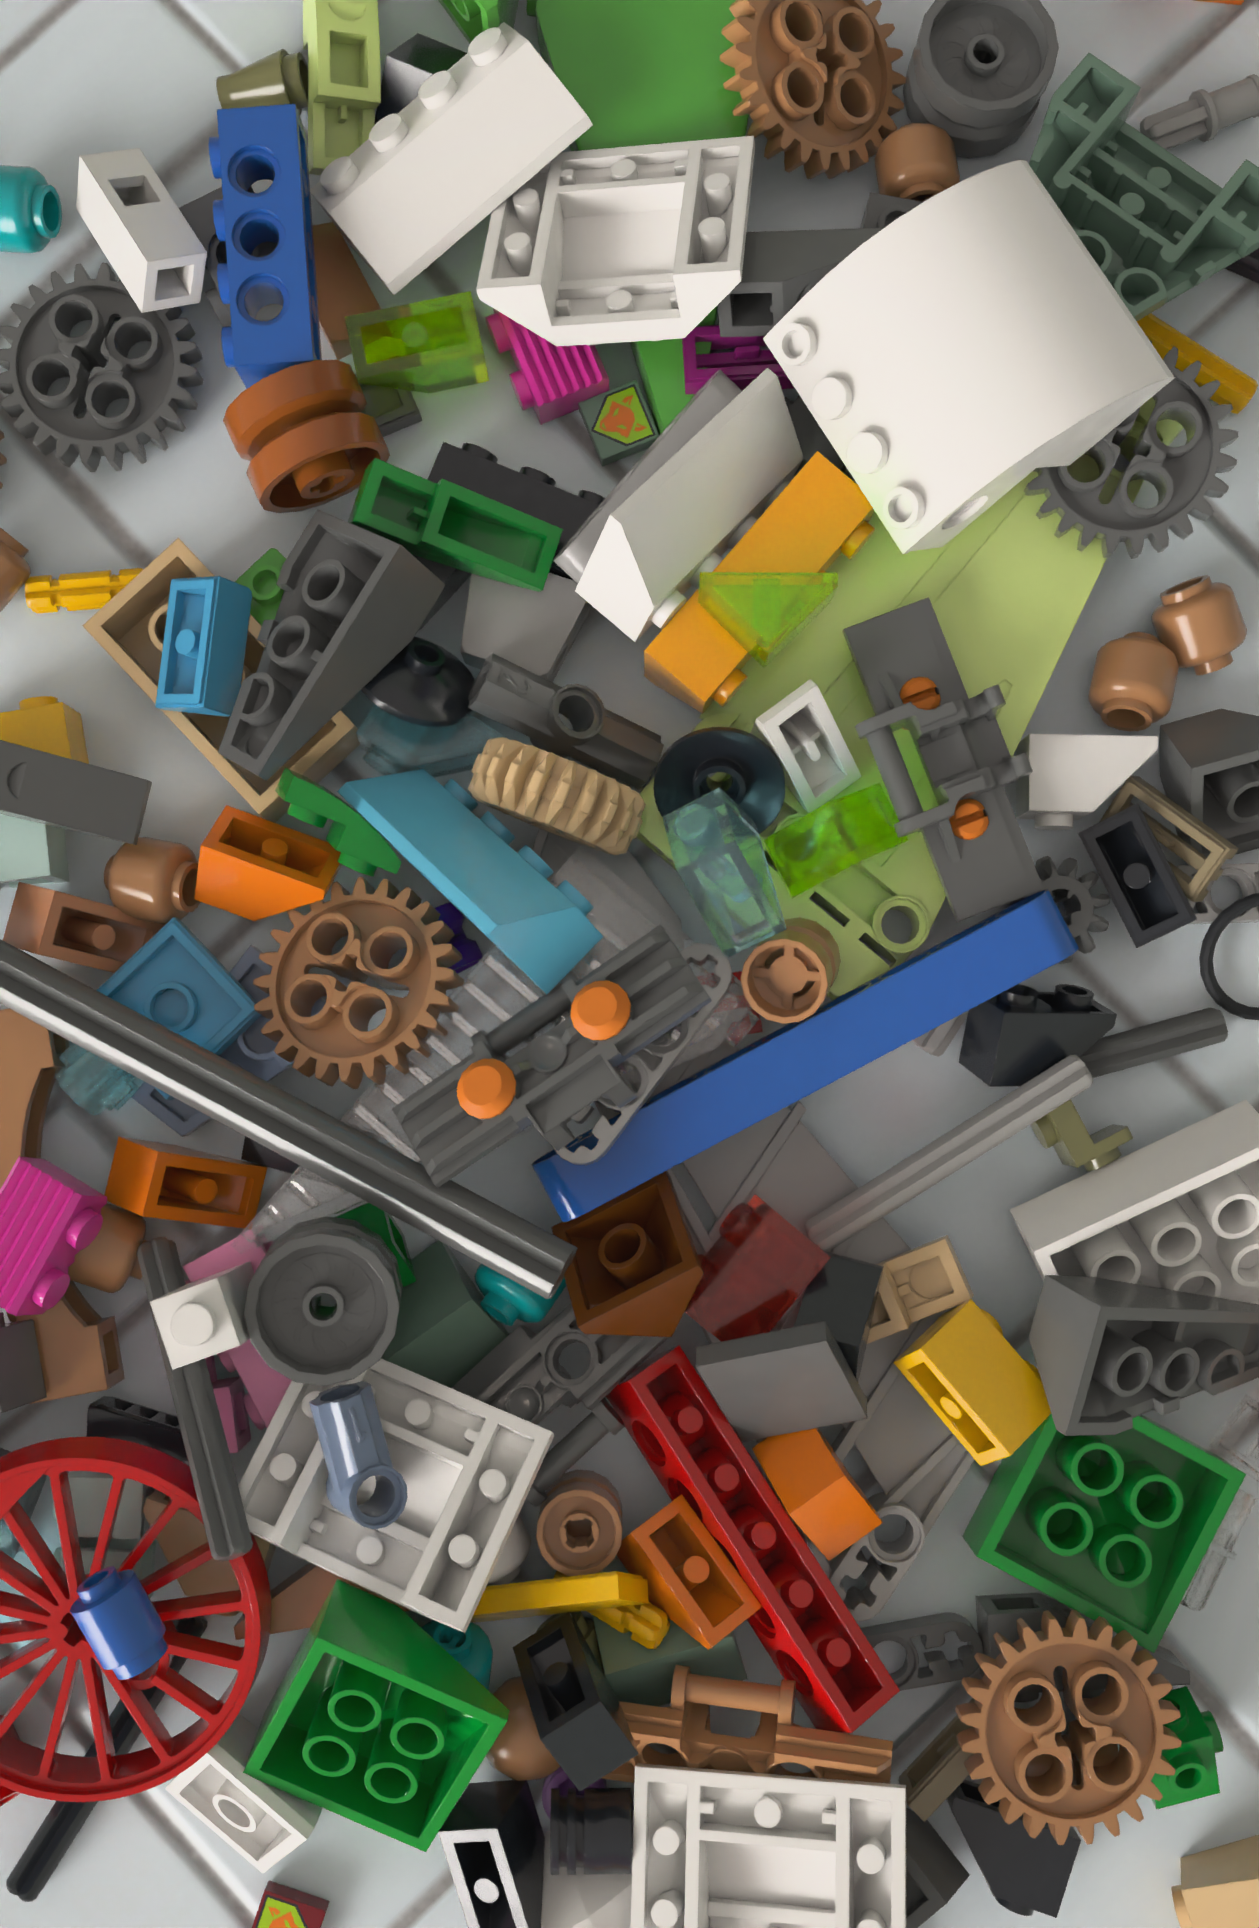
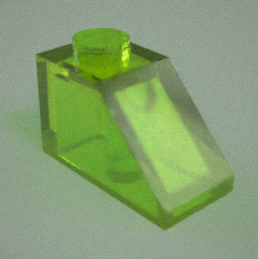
[345,291,489,393]

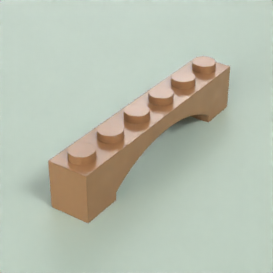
[0,1009,125,1404]

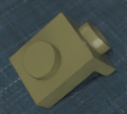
[1030,1099,1133,1172]

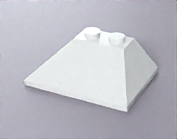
[476,136,755,347]
[238,1359,554,1633]
[631,1763,906,1928]

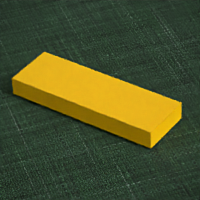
[471,1571,649,1623]

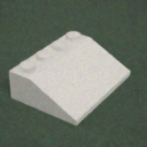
[1010,1100,1259,1304]

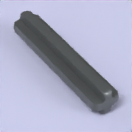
[1079,1008,1228,1078]

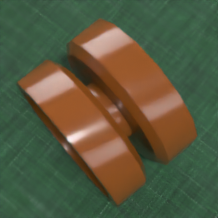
[223,360,390,513]

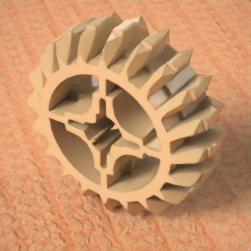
[468,737,646,855]

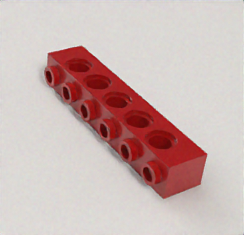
[606,1345,900,1733]

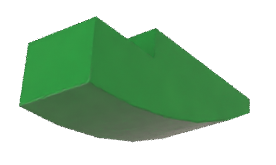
[348,458,563,592]

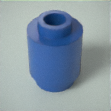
[70,1566,168,1680]

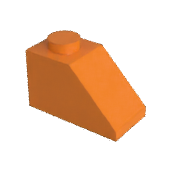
[194,805,342,921]
[104,1136,267,1229]
[616,1494,762,1650]

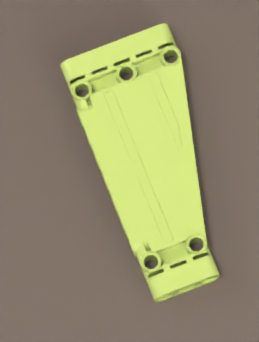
[637,397,1183,1000]

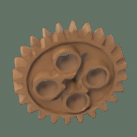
[720,0,906,179]
[253,877,464,1089]
[955,1610,1182,1845]

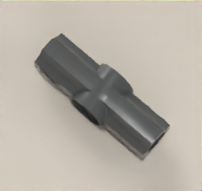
[468,653,664,789]

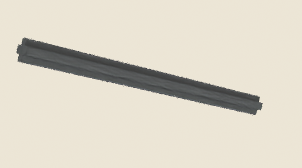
[0,939,577,1299]

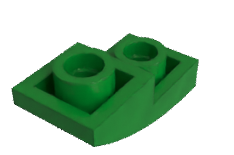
[275,767,402,877]

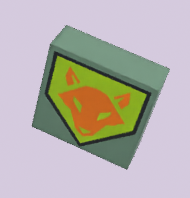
[578,380,659,467]

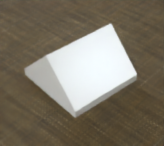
[165,1713,323,1873]

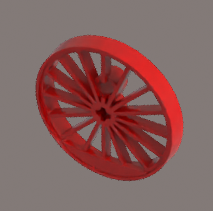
[0,1437,272,1802]

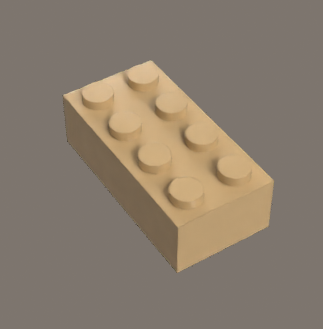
[82,538,366,823]

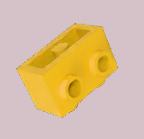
[893,1299,1051,1466]

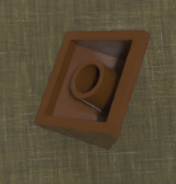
[551,1171,704,1337]

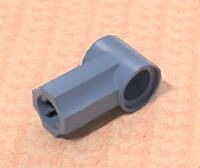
[309,1381,408,1529]

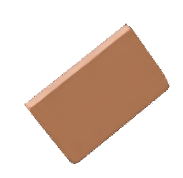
[313,222,392,360]

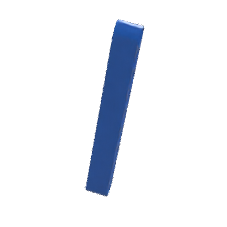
[531,889,1079,1222]

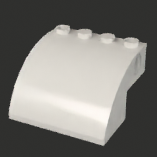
[763,159,1175,554]

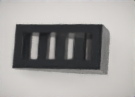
[86,1396,188,1461]

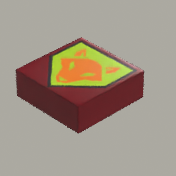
[252,1880,330,1928]

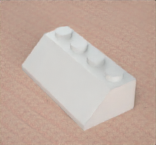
[310,22,593,295]
[575,368,804,642]

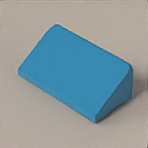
[155,576,252,716]

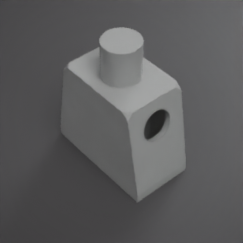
[460,573,592,683]

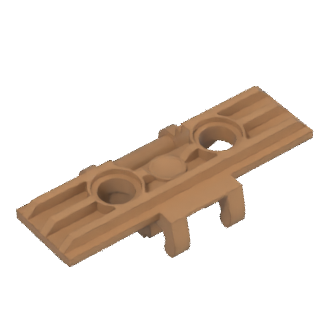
[602,1665,893,1784]

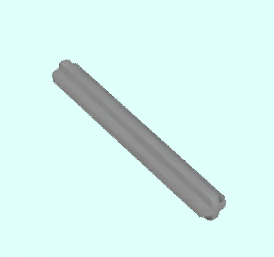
[804,1054,1093,1252]

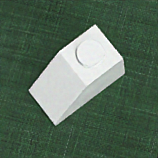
[1016,734,1158,830]

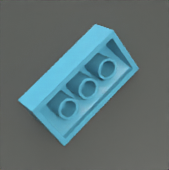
[337,769,603,994]

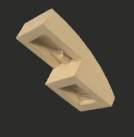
[867,1235,974,1344]

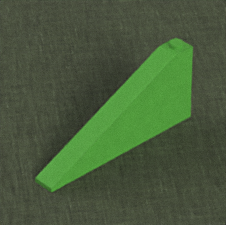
[526,0,749,435]

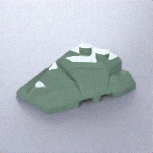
[1029,53,1259,321]

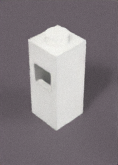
[76,148,207,313]
[150,1261,255,1370]

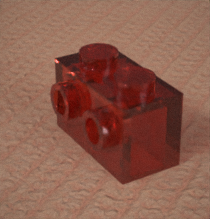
[685,1194,831,1342]

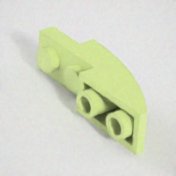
[303,0,381,175]

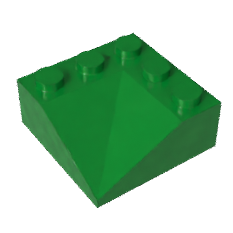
[962,1414,1246,1653]
[243,1579,510,1852]

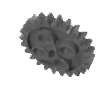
[0,263,203,472]
[1024,340,1239,559]

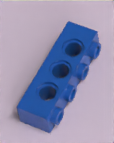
[209,104,322,389]

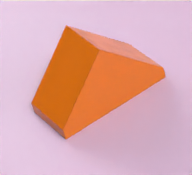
[752,1428,883,1561]

